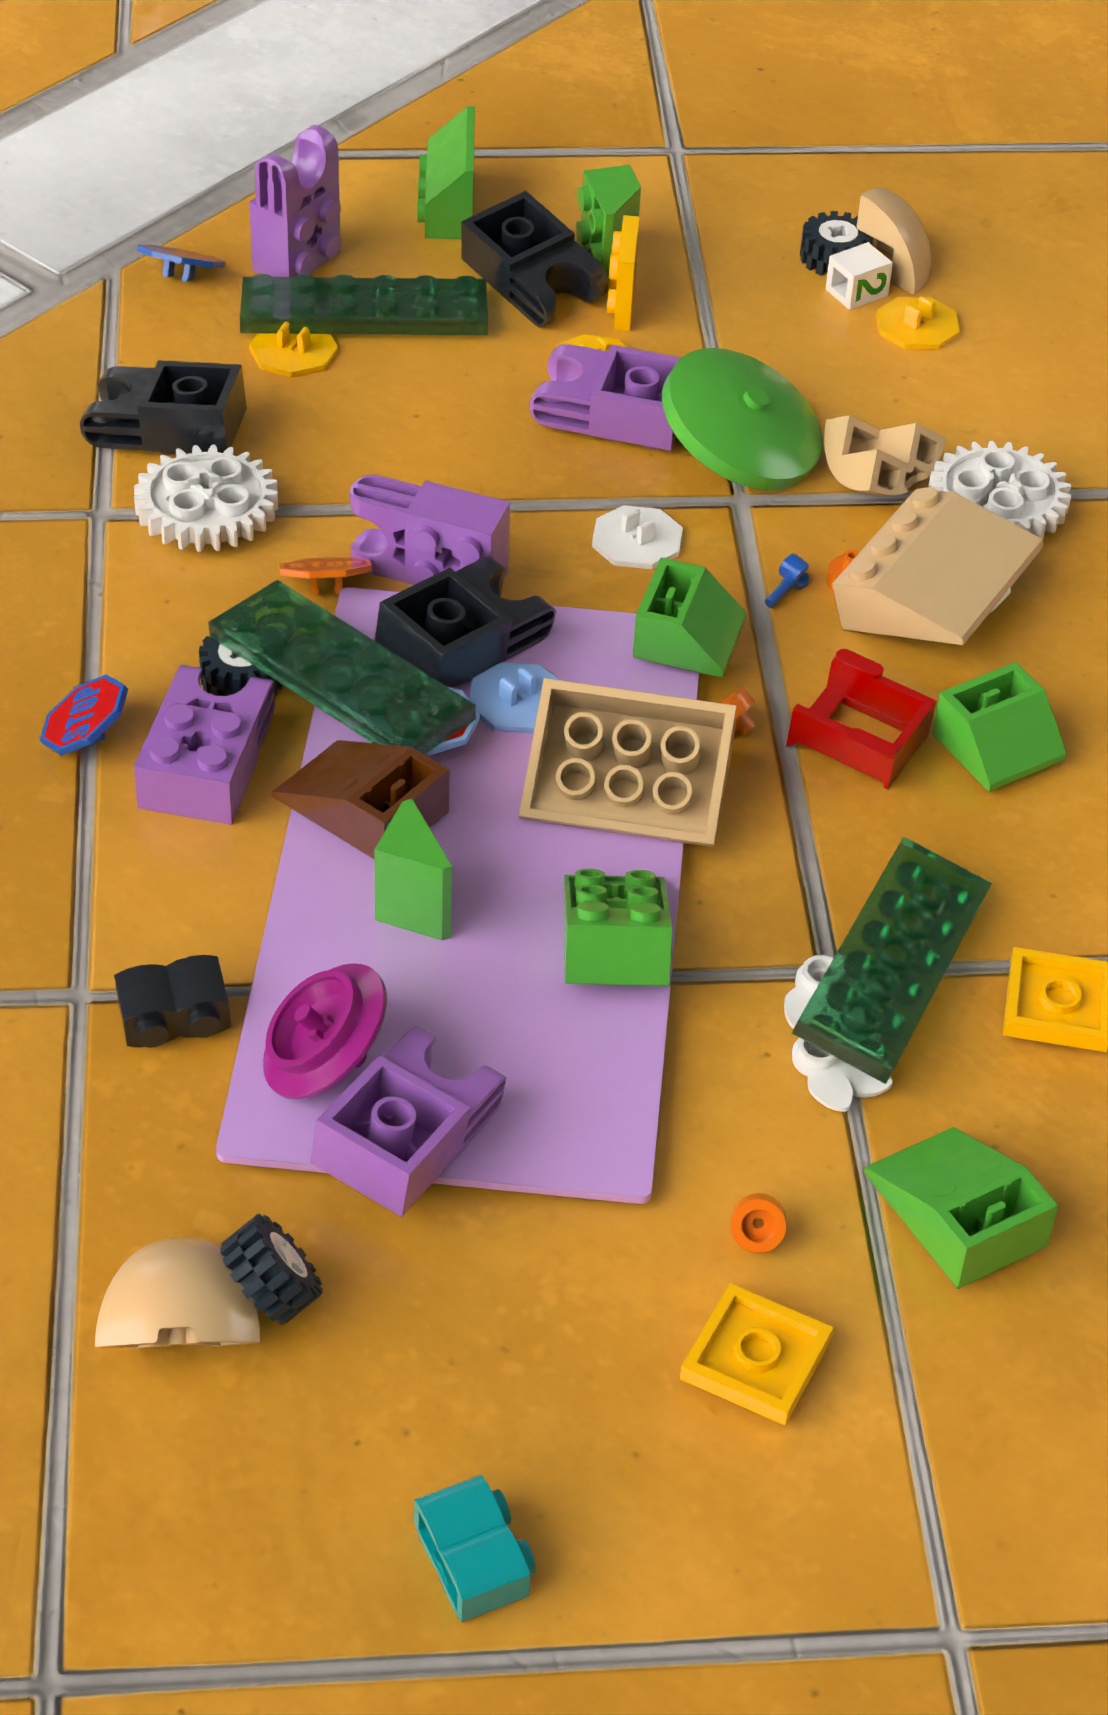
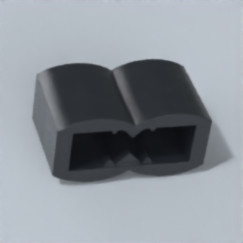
[114,955,231,1048]

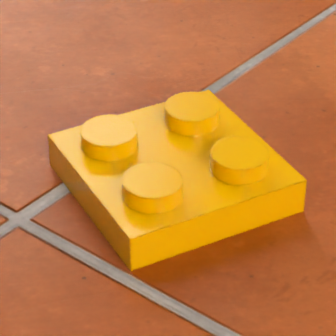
[607,215,640,332]
[1002,947,1108,1052]
[680,1283,834,1426]

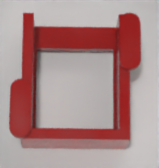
[786,649,937,790]

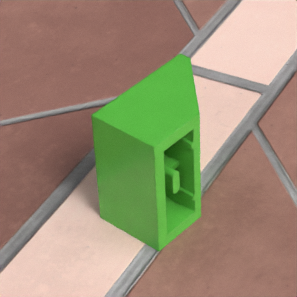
[576,165,641,282]
[633,557,746,678]
[932,662,1066,792]

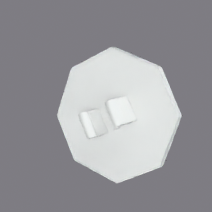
[592,505,683,570]

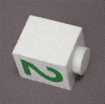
[826,242,893,310]

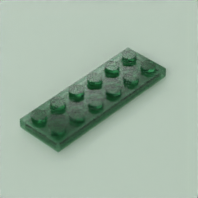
[240,274,488,335]
[208,580,476,754]
[792,836,992,1084]

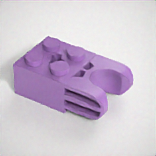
[250,125,341,288]
[530,344,681,451]
[350,475,510,585]
[134,665,275,825]
[311,1026,507,1217]

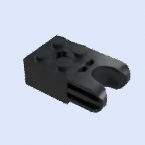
[461,191,608,327]
[80,360,247,454]
[374,556,556,688]

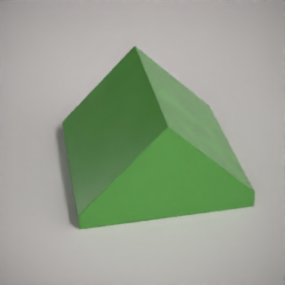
[374,799,453,940]

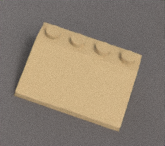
[832,487,1044,645]
[519,678,736,847]

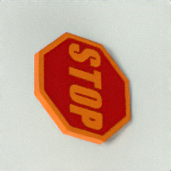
[279,557,372,595]

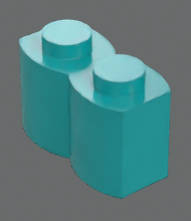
[414,1475,536,1622]

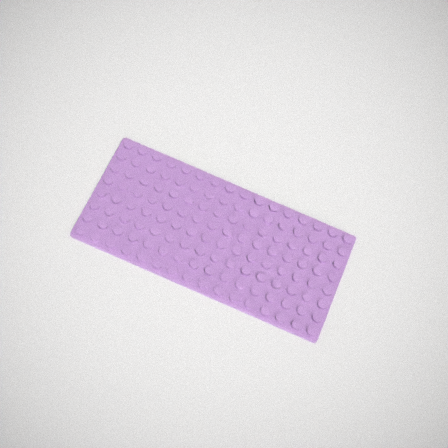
[216,587,699,1204]

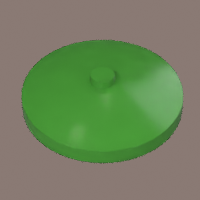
[662,348,823,491]

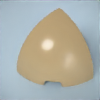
[856,188,931,295]
[824,415,946,496]
[95,1237,260,1349]

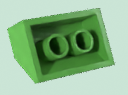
[417,106,475,239]

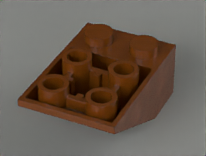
[272,740,450,859]

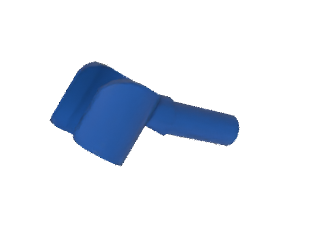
[765,554,809,608]

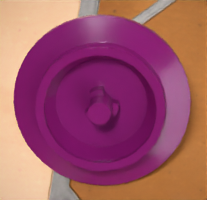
[263,963,387,1099]

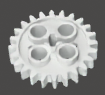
[929,441,1071,539]
[134,445,279,552]

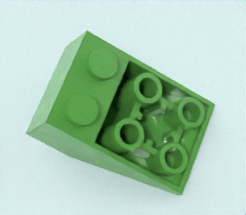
[564,869,672,986]
[864,1127,1059,1289]

